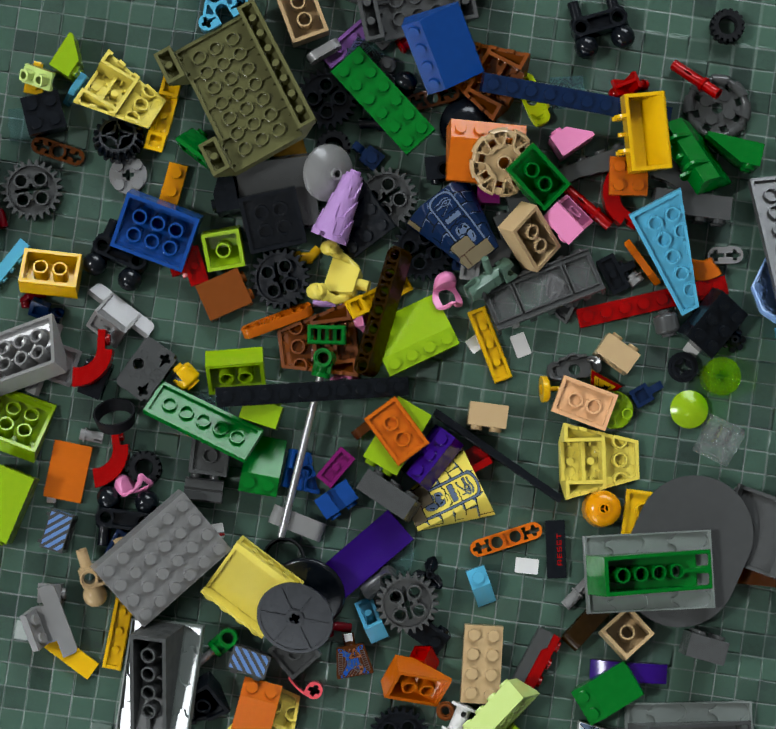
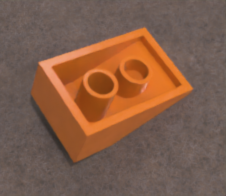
[381,654,452,707]
[231,676,283,729]

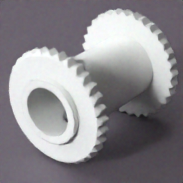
[442,701,476,729]

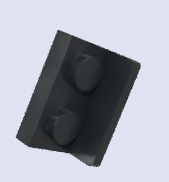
[408,618,451,655]

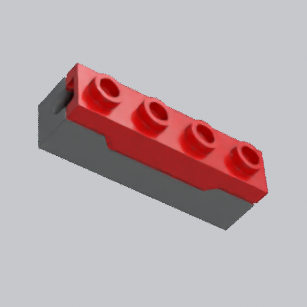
[511,626,562,688]

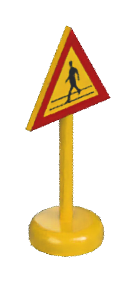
[539,369,623,403]

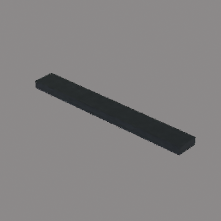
[432,409,563,503]

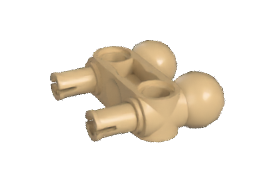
[76,537,123,607]

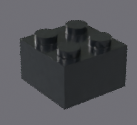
[20,89,68,139]

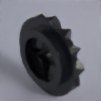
[668,352,698,382]

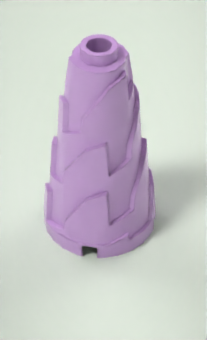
[311,169,363,246]

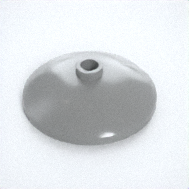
[303,144,353,202]

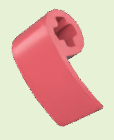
[288,677,323,699]

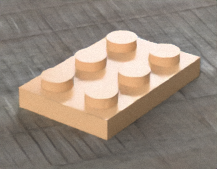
[550,375,618,431]

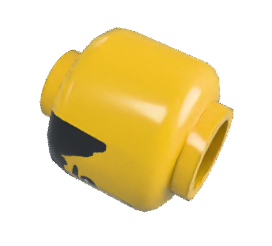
[171,362,200,391]

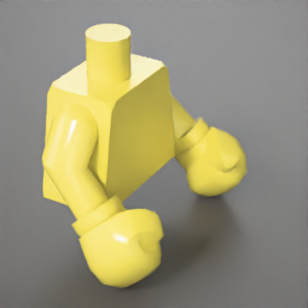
[306,240,371,305]

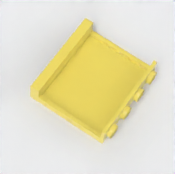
[200,535,304,639]

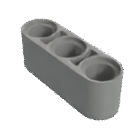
[268,504,327,542]

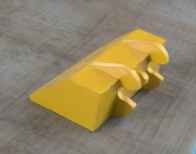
[612,91,673,174]

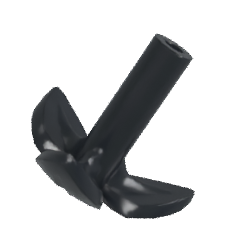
[411,556,443,589]

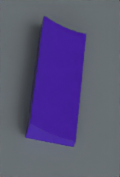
[325,510,414,599]

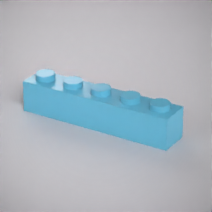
[0,238,31,288]

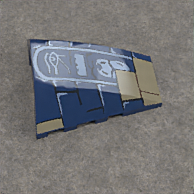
[407,181,499,270]

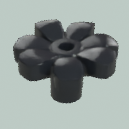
[723,329,746,352]

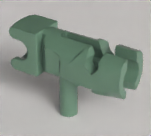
[463,256,517,302]

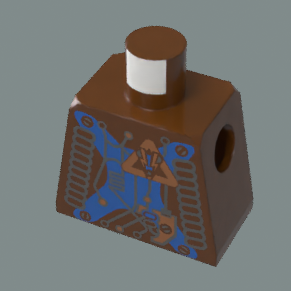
[336,632,374,679]

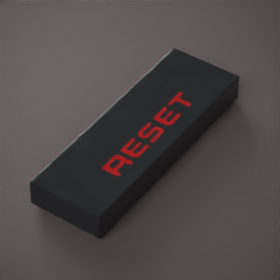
[545,520,567,579]

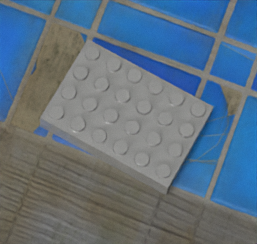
[90,489,232,627]

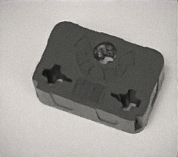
[116,337,178,402]

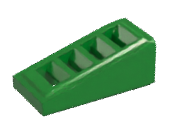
[307,325,347,345]

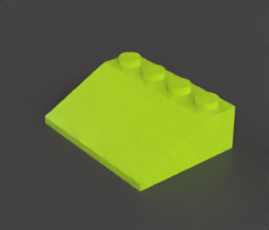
[382,295,460,377]
[0,391,57,463]

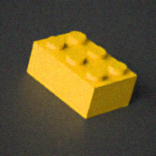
[18,248,83,299]

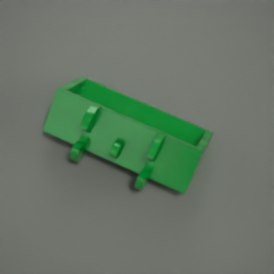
[668,118,732,195]

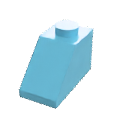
[465,565,496,607]
[354,598,389,644]

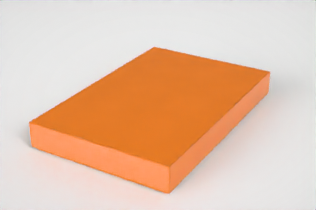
[364,396,429,466]
[43,439,93,504]

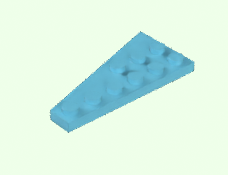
[628,187,699,316]

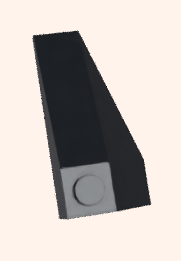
[191,671,230,725]

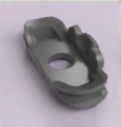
[546,353,602,381]

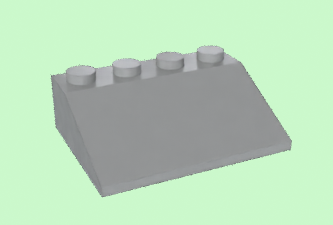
[0,313,67,396]

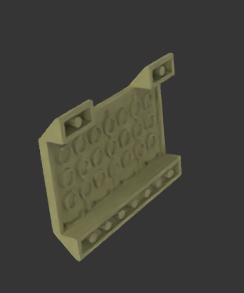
[153,0,317,178]

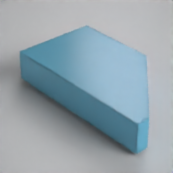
[63,72,89,107]

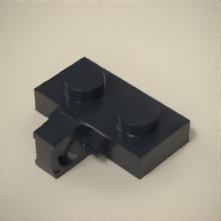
[596,253,636,296]

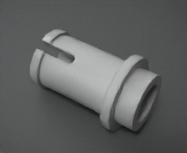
[79,427,104,444]

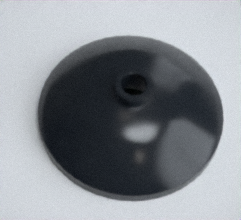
[440,97,497,143]

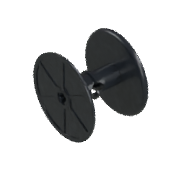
[257,558,345,653]

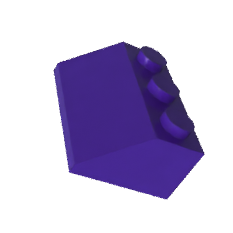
[400,424,464,491]

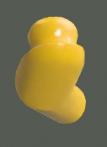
[295,245,321,264]

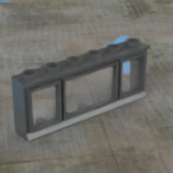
[482,248,606,336]

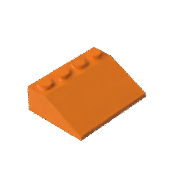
[446,118,526,186]

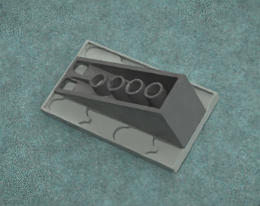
[115,617,205,729]
[624,701,753,729]

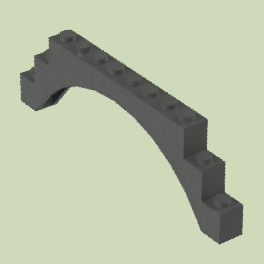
[488,142,695,268]

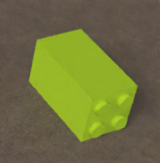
[363,396,432,477]
[0,464,40,546]

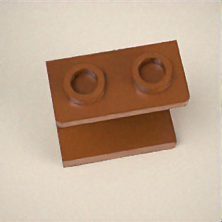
[195,268,255,322]

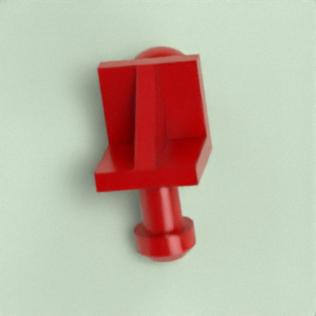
[608,71,649,98]

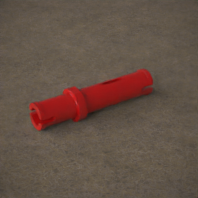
[670,60,722,100]
[563,185,613,230]

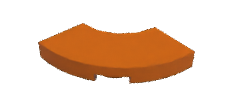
[624,239,661,286]
[692,257,722,280]

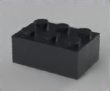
[677,287,748,359]

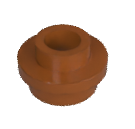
[436,701,455,721]

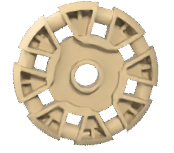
[469,128,531,197]

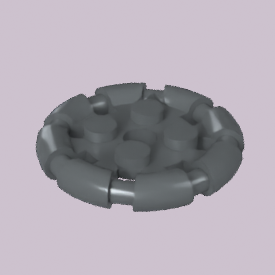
[683,74,751,137]

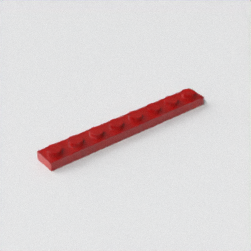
[575,275,729,328]

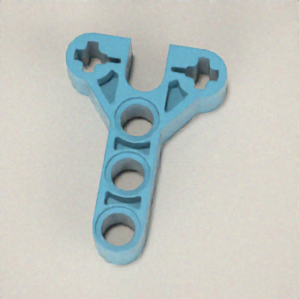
[198,0,248,34]

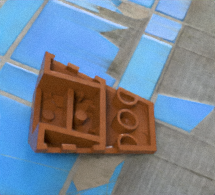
[455,42,531,122]
[277,303,359,377]

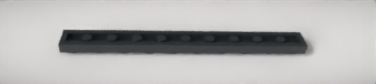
[215,376,409,407]

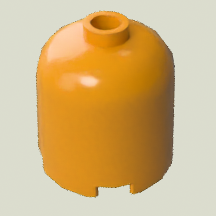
[581,490,621,528]

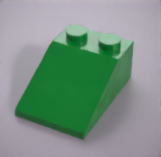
[175,128,210,171]
[703,131,765,174]
[505,142,571,211]
[238,436,287,497]
[571,660,645,726]

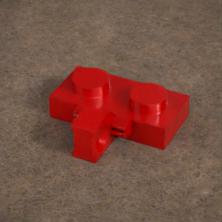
[170,245,209,287]

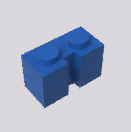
[314,479,358,521]

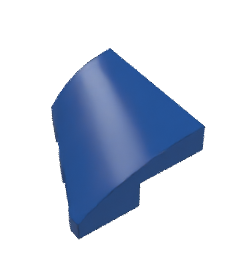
[281,449,320,495]

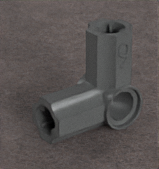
[360,565,412,602]

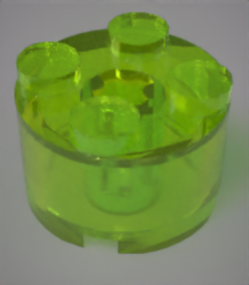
[699,357,741,396]

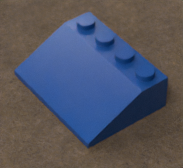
[402,1,484,95]
[110,189,204,273]

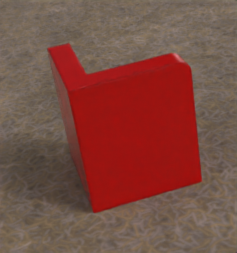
[409,646,439,670]

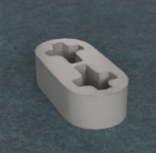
[306,38,342,65]
[706,246,744,265]

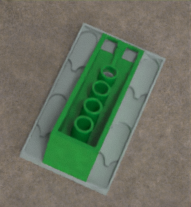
[582,530,716,614]

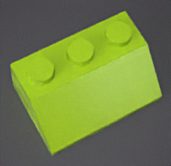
[205,347,266,395]

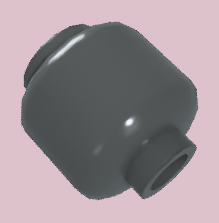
[653,309,680,338]

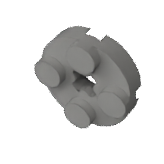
[109,157,148,195]

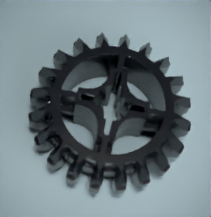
[92,115,145,164]

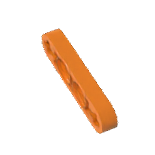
[241,302,314,339]
[470,522,542,557]

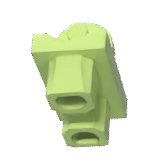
[19,63,56,91]

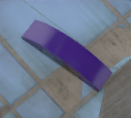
[589,659,668,684]

